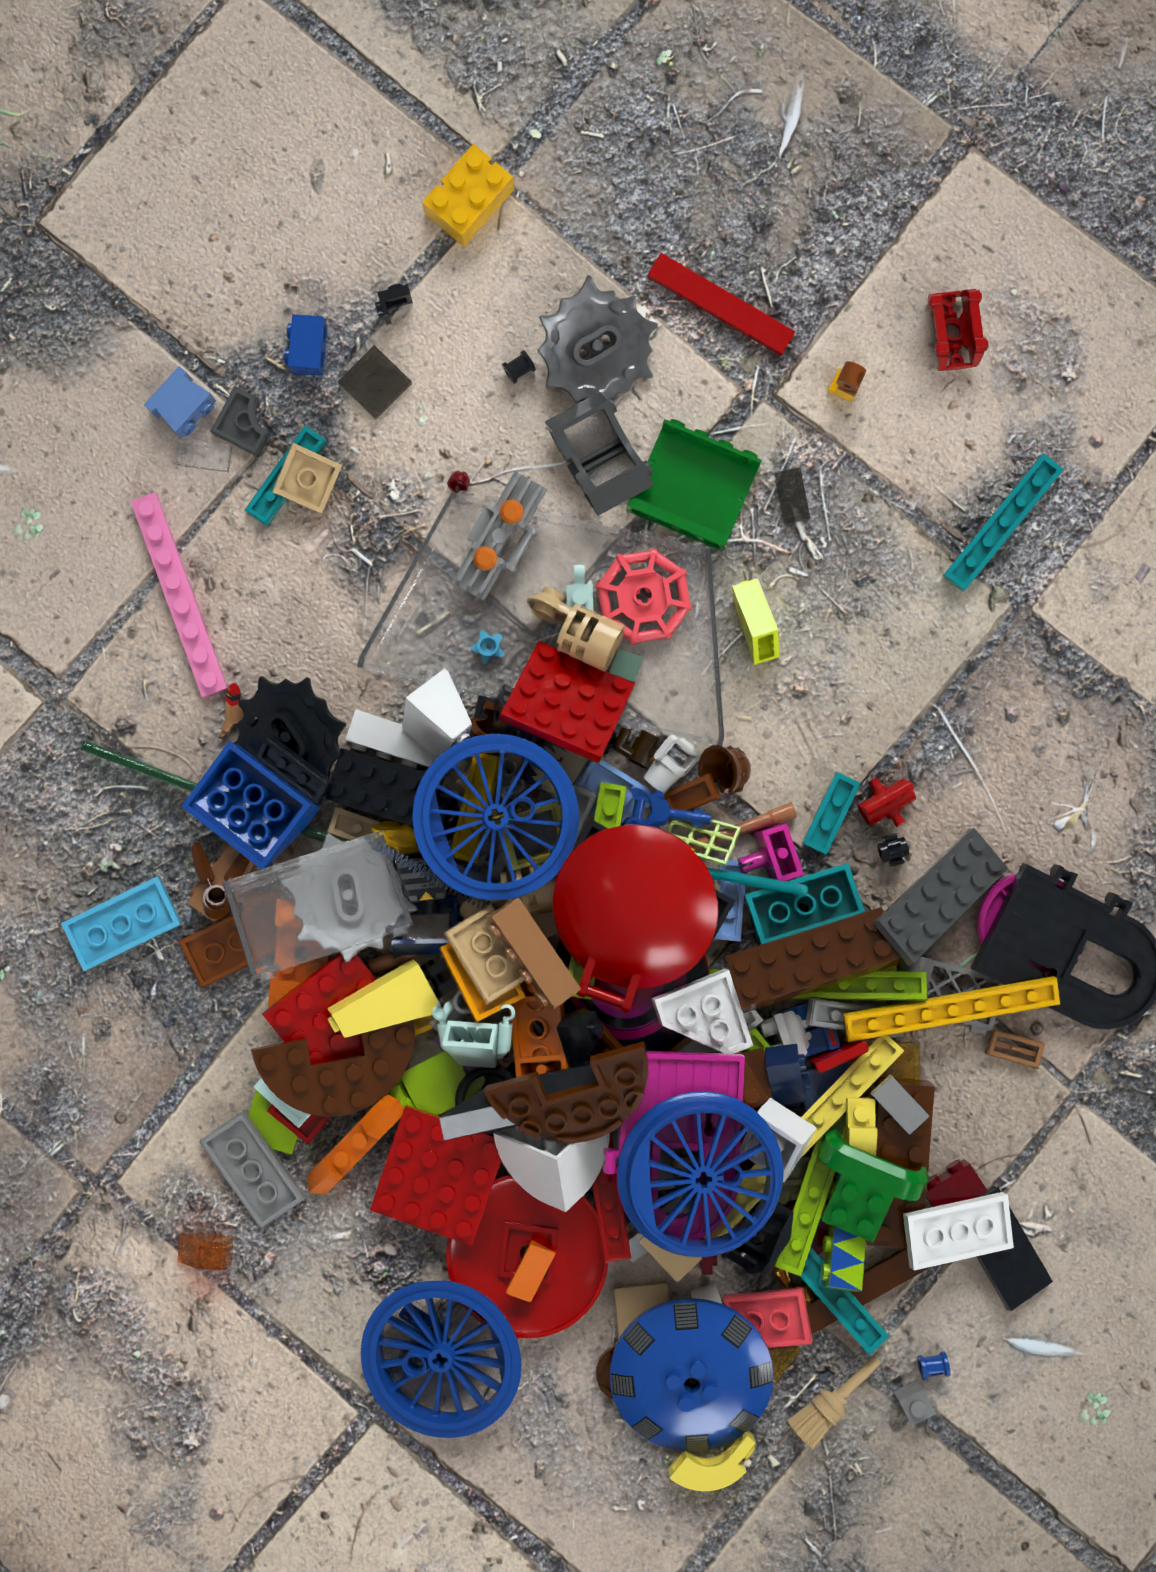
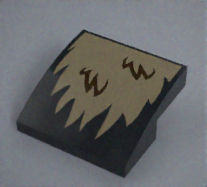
[516,738,589,799]

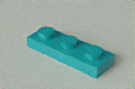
[801,772,861,855]

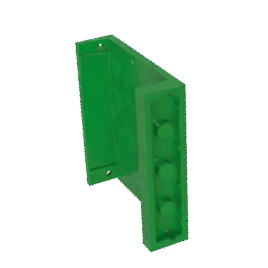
[626,419,762,552]

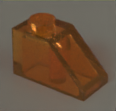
[177,1233,234,1270]

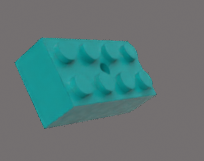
[744,863,865,945]

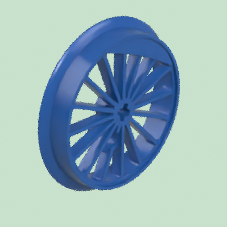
[413,734,579,900]
[617,1091,783,1257]
[361,1281,522,1438]

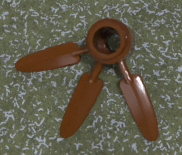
[192,842,283,919]

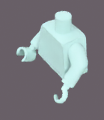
[432,1001,516,1068]

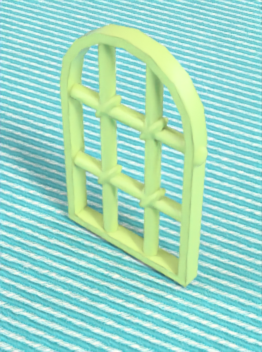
[667,819,741,866]

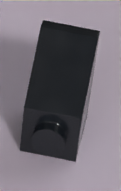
[556,1011,603,1068]

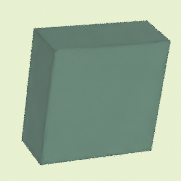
[609,648,643,682]

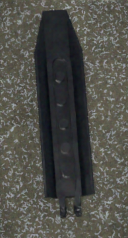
[439,1050,652,1140]

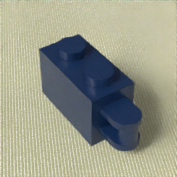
[765,1044,811,1110]

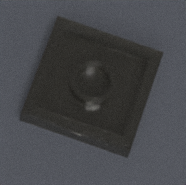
[338,345,412,420]

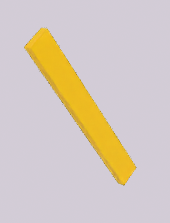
[843,976,1060,1042]

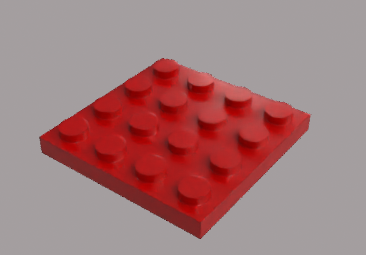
[499,641,636,763]
[262,953,376,1065]
[370,1105,501,1246]

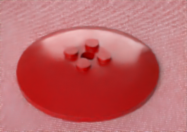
[446,1174,608,1338]

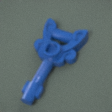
[624,787,711,828]

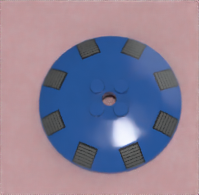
[610,1298,773,1452]

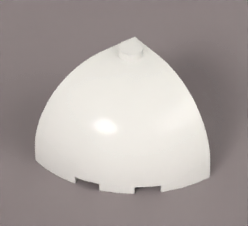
[493,1127,610,1212]

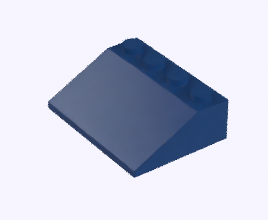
[181,741,321,870]

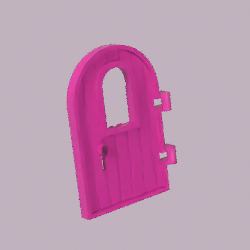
[603,1051,745,1240]

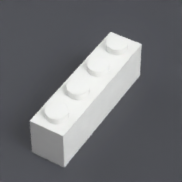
[345,709,450,774]

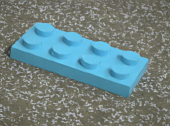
[61,876,182,971]

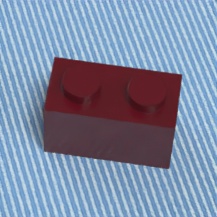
[926,1159,988,1207]

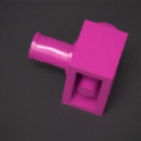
[738,823,804,881]

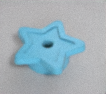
[470,630,504,664]

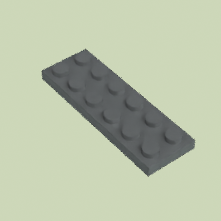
[873,828,1008,966]

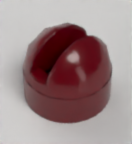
[447,470,470,494]

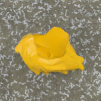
[371,820,420,855]

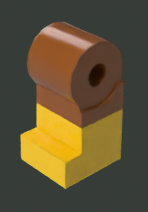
[828,361,866,402]

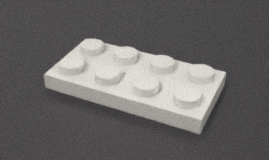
[903,1192,1014,1270]

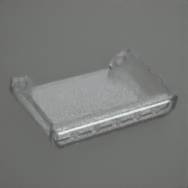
[223,830,413,982]

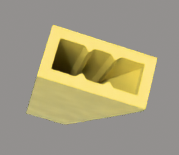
[327,959,442,1038]

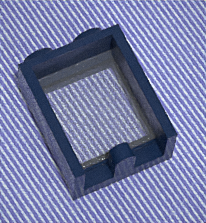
[391,895,464,959]

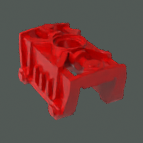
[928,289,989,371]

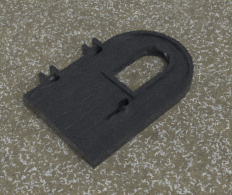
[970,863,1156,1029]

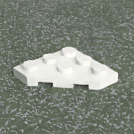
[651,968,753,1054]

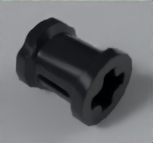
[501,350,536,384]

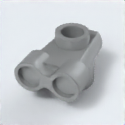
[496,757,528,803]

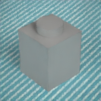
[894,1380,936,1426]

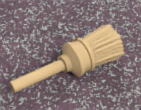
[787,1354,882,1450]

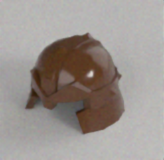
[698,745,751,795]

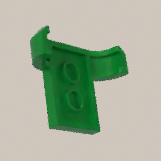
[818,1129,929,1243]

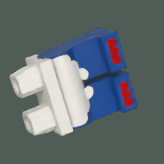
[759,999,841,1057]

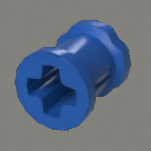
[917,1351,951,1381]

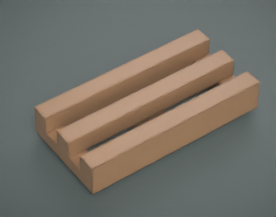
[985,1028,1045,1069]

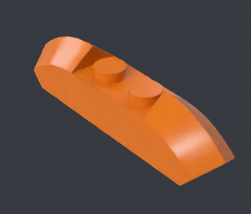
[306,1094,404,1195]

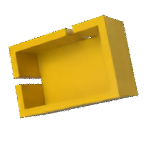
[422,143,514,247]

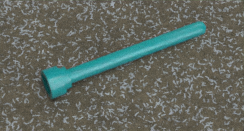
[707,867,809,895]

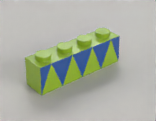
[820,1174,866,1292]

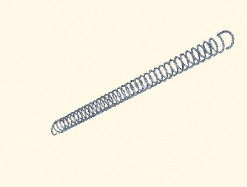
[365,838,499,910]

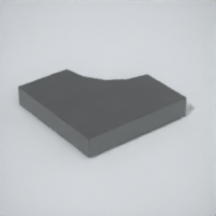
[210,386,270,457]

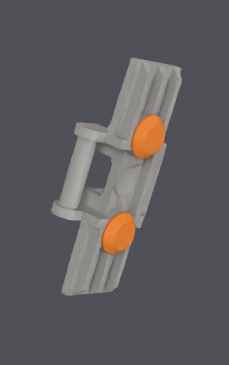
[452,471,547,601]

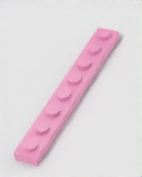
[130,492,228,698]

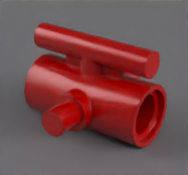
[857,777,916,827]

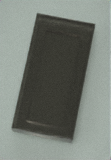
[774,468,811,525]

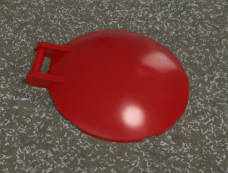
[553,824,719,1014]

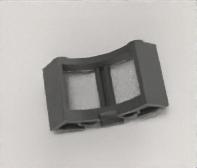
[545,392,654,516]

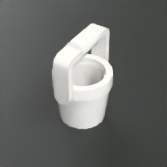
[643,735,700,794]

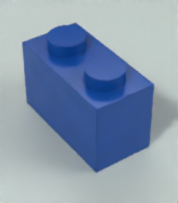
[284,314,328,376]

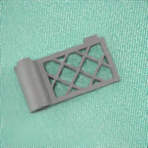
[890,957,1003,1035]

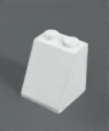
[402,668,472,759]

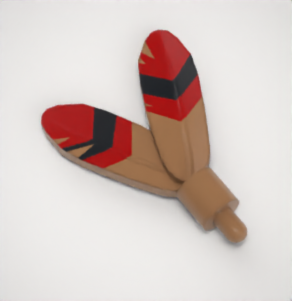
[219,683,244,739]

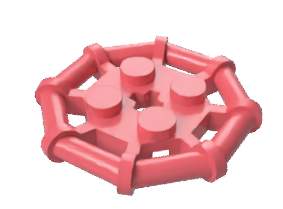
[595,548,693,645]

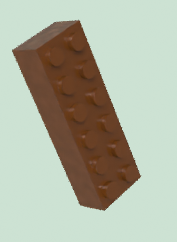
[725,907,900,1013]
[866,1077,935,1248]

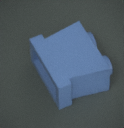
[144,366,216,439]

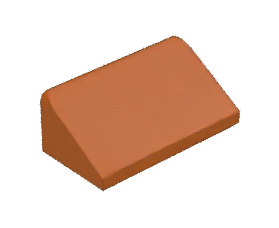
[506,1240,556,1303]

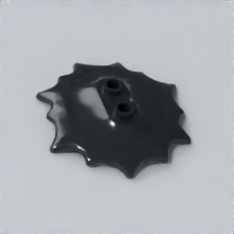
[234,676,347,778]

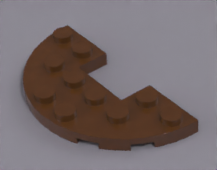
[251,1020,415,1117]
[484,1041,648,1143]

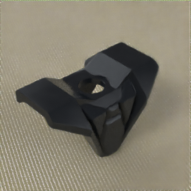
[721,1202,794,1275]

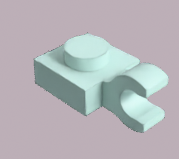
[566,565,593,611]

